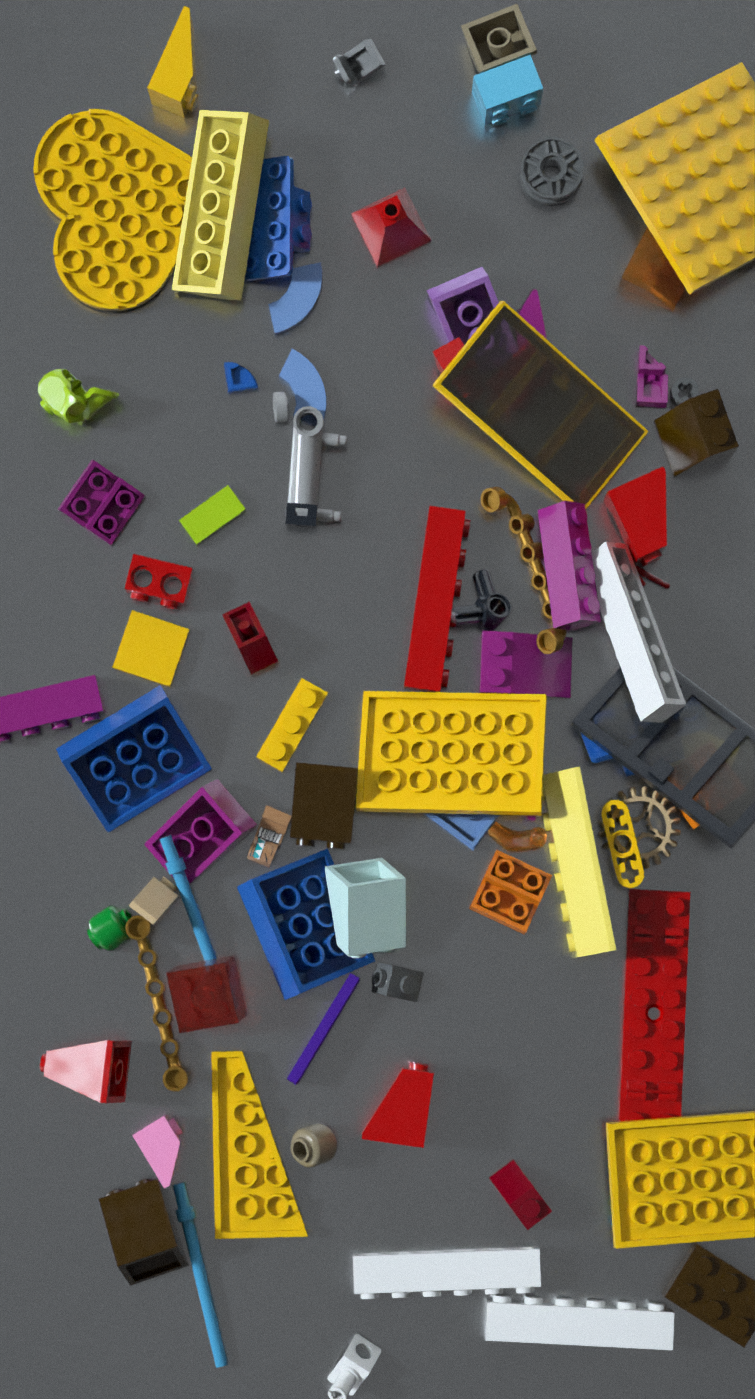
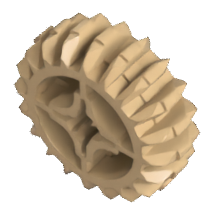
[598,786,681,869]

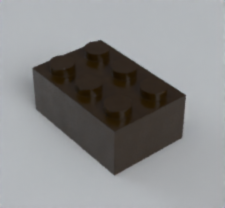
[661,1242,755,1348]

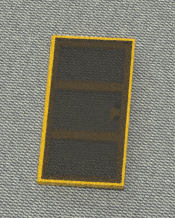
[433,301,649,509]

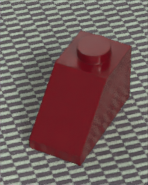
[222,601,278,674]
[489,1159,552,1230]

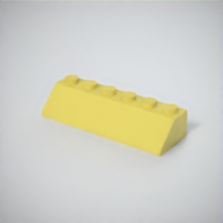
[172,110,269,301]
[542,766,616,957]

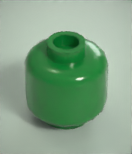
[87,905,132,951]

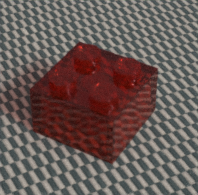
[166,955,247,1033]

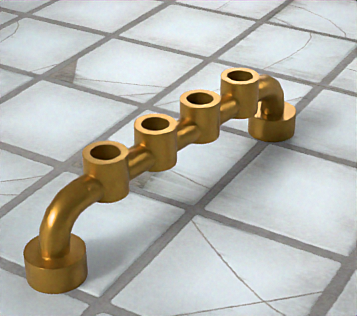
[481,487,567,654]
[125,915,188,1092]

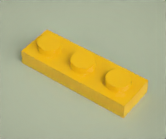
[256,678,328,773]

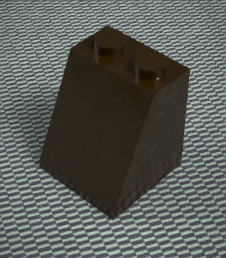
[654,389,739,478]
[290,762,358,850]
[99,1179,189,1286]

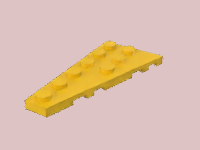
[211,1051,308,1239]

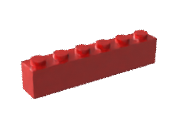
[404,506,471,692]

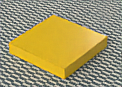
[112,610,190,688]

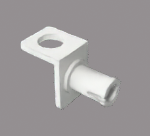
[327,1334,381,1399]

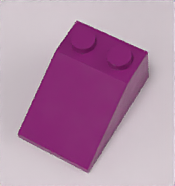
[479,631,573,699]
[144,779,257,885]

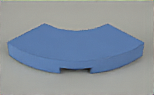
[268,262,322,335]
[279,349,326,427]

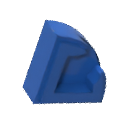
[224,362,258,394]

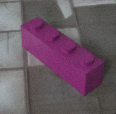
[537,501,601,631]
[0,675,106,743]

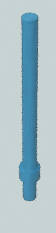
[159,835,235,1012]
[172,1182,228,1368]

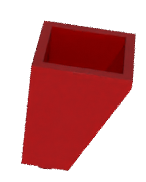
[603,466,667,567]
[362,1062,434,1148]

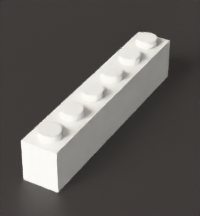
[592,542,686,723]
[353,1246,541,1299]
[485,1295,675,1350]

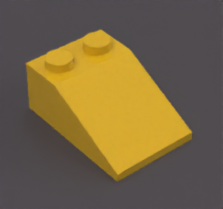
[147,6,199,118]

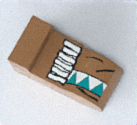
[247,805,292,868]

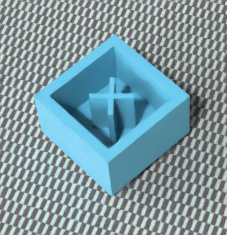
[472,55,543,126]

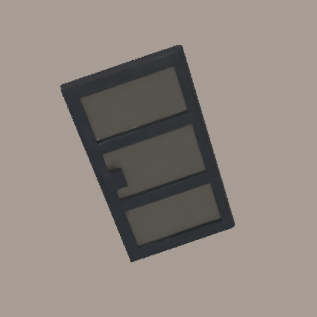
[572,667,755,849]

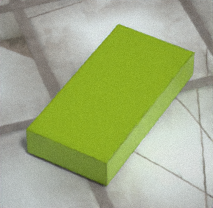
[179,485,246,546]

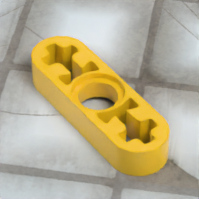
[600,800,644,888]

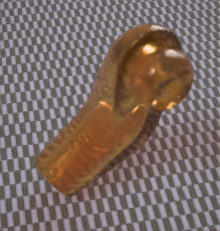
[487,822,547,852]

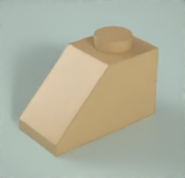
[129,876,180,926]

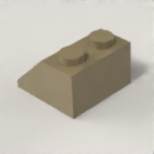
[461,4,538,74]

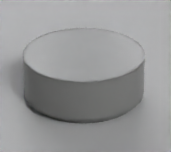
[273,392,289,423]

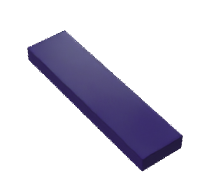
[287,973,360,1085]

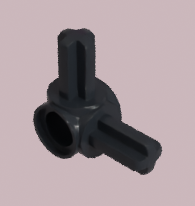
[451,569,512,631]

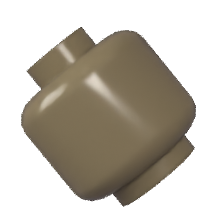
[291,1123,337,1168]

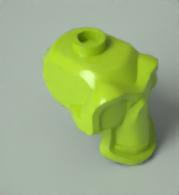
[37,369,119,426]

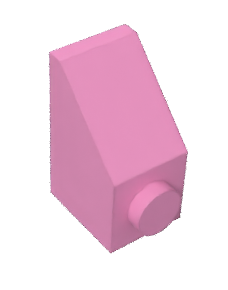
[132,1115,183,1189]

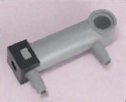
[285,406,347,528]

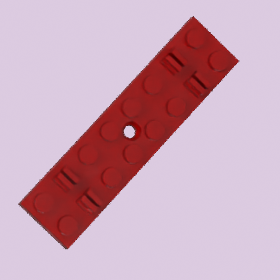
[618,889,691,1122]

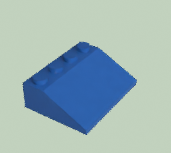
[56,685,212,832]
[237,848,375,1000]

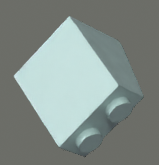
[325,858,406,958]

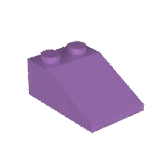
[426,267,518,374]

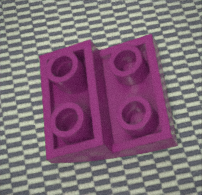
[58,460,145,545]

